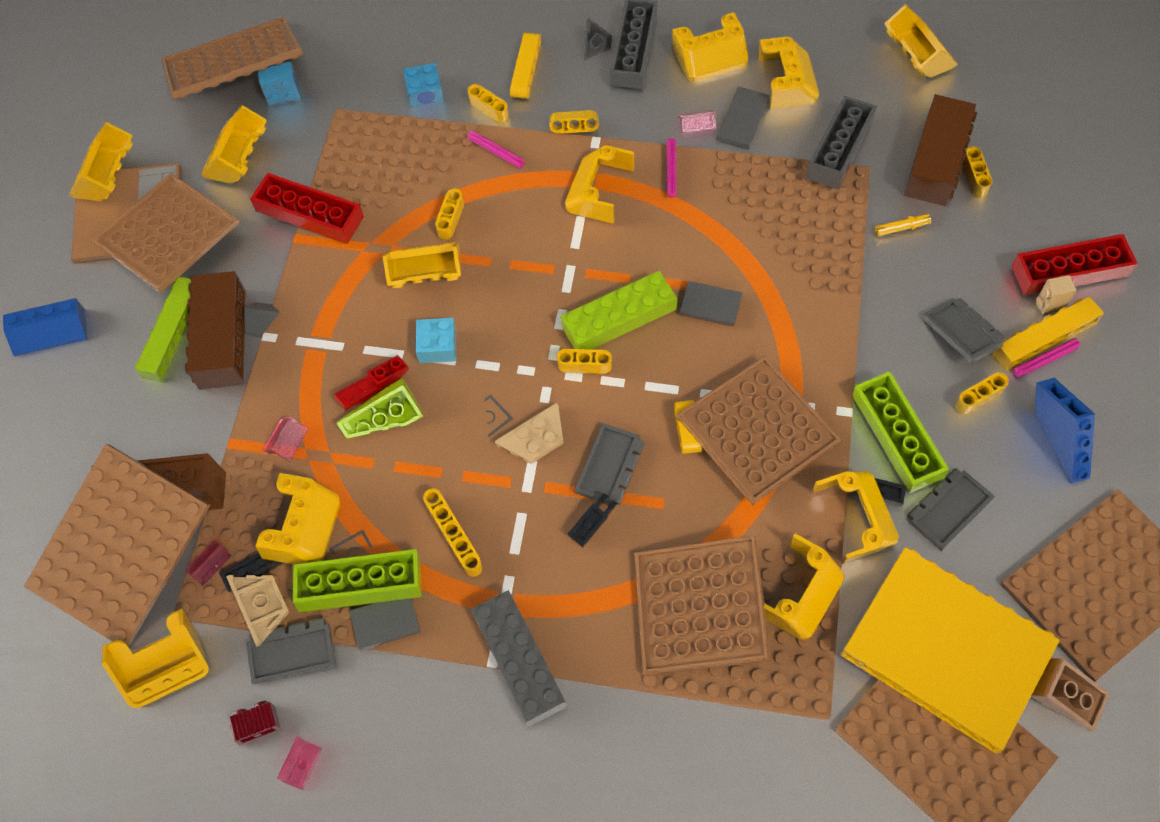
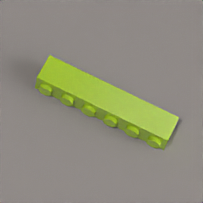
[135,277,191,382]

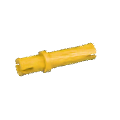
[875,213,931,237]

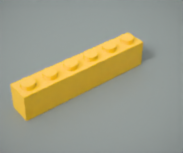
[993,296,1104,371]

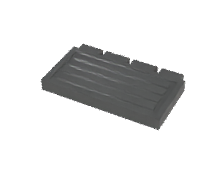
[923,298,1006,364]
[574,423,645,505]
[907,468,995,551]
[246,617,336,685]

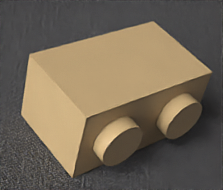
[1036,275,1077,315]

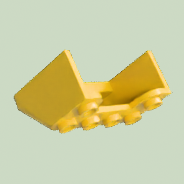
[884,4,958,78]
[672,12,749,82]
[757,37,819,109]
[201,105,267,184]
[69,122,133,202]
[382,242,462,288]
[255,473,341,564]
[101,608,209,708]

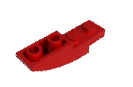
[334,355,409,411]

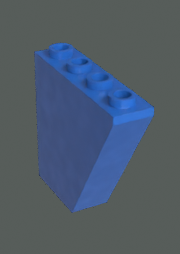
[1035,377,1095,484]

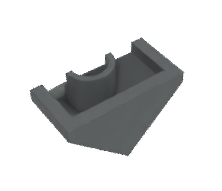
[584,18,612,60]
[245,302,280,337]

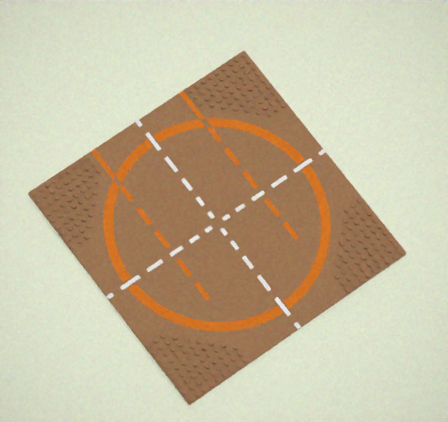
[174,109,870,721]

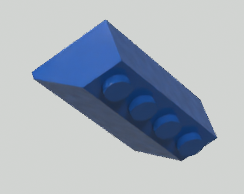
[3,298,87,356]

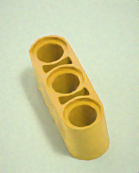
[467,84,509,123]
[549,110,599,134]
[962,146,992,198]
[435,188,464,240]
[557,349,612,374]
[955,373,1009,414]
[674,400,702,454]

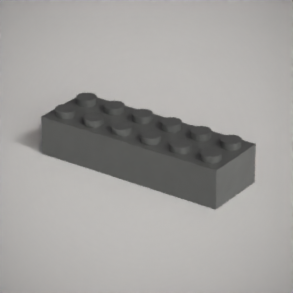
[610,0,658,89]
[806,96,877,190]
[471,590,567,728]

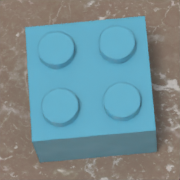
[416,318,457,363]

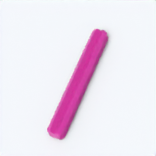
[468,130,525,169]
[667,138,677,198]
[1013,338,1081,378]

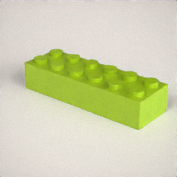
[561,271,677,350]
[852,371,949,494]
[293,549,423,613]

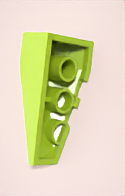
[336,378,423,439]

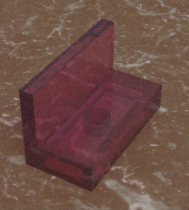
[678,110,716,133]
[263,417,308,462]
[185,541,232,586]
[277,737,322,790]

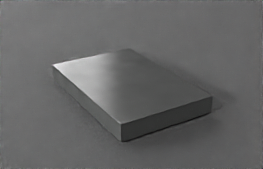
[680,281,742,327]
[350,598,421,651]

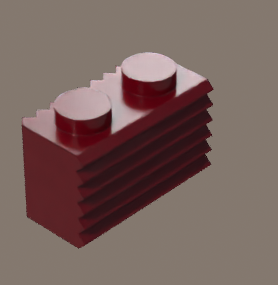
[228,701,281,745]

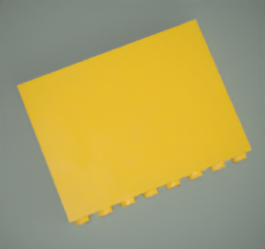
[840,547,1060,754]

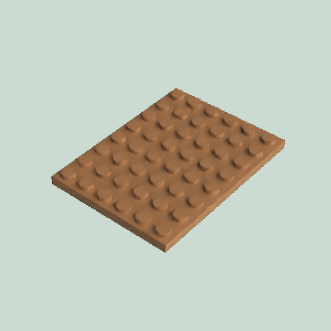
[161,16,303,99]
[24,444,210,647]
[1000,489,1160,682]
[834,680,1059,822]

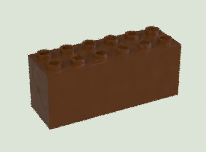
[904,94,978,206]
[185,271,246,390]
[91,453,226,510]

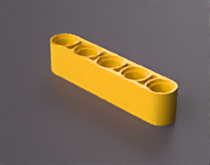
[510,32,541,99]
[423,489,483,577]

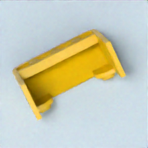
[565,146,634,224]
[813,471,898,564]
[764,534,845,640]

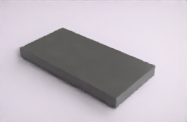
[716,86,770,149]

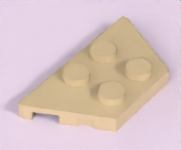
[494,403,564,464]
[226,575,289,647]

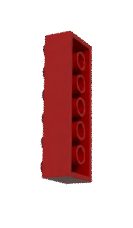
[250,172,364,244]
[1011,234,1138,296]

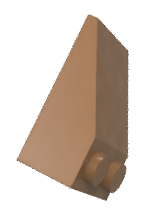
[1031,658,1110,732]

